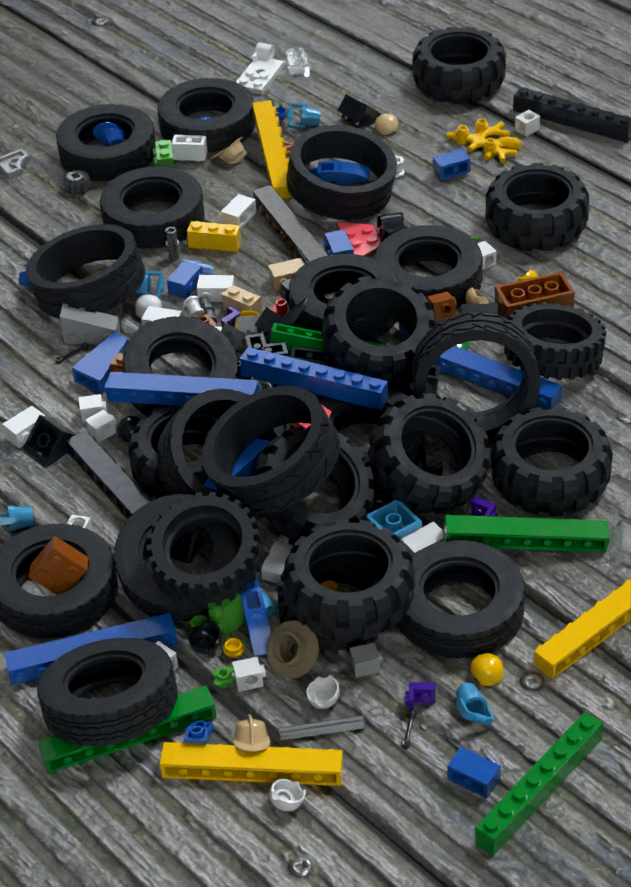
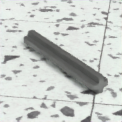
[278,715,365,741]

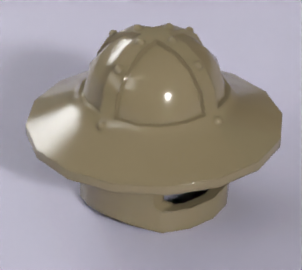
[267,620,319,679]

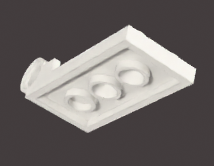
[236,42,286,95]

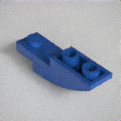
[307,161,370,185]
[239,572,271,657]

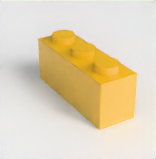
[187,221,242,252]

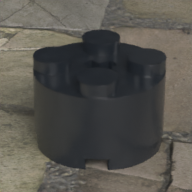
[377,212,408,242]

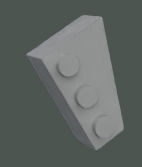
[60,303,120,344]

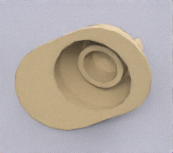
[210,137,247,164]
[233,714,270,752]

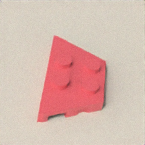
[337,222,382,257]

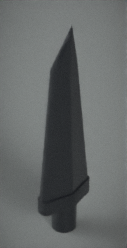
[265,295,309,344]

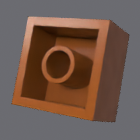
[29,536,89,595]

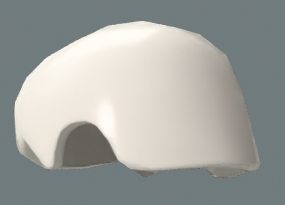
[135,294,162,318]
[306,675,340,709]
[269,779,306,811]

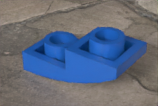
[184,721,213,744]

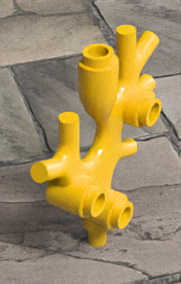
[446,118,521,164]

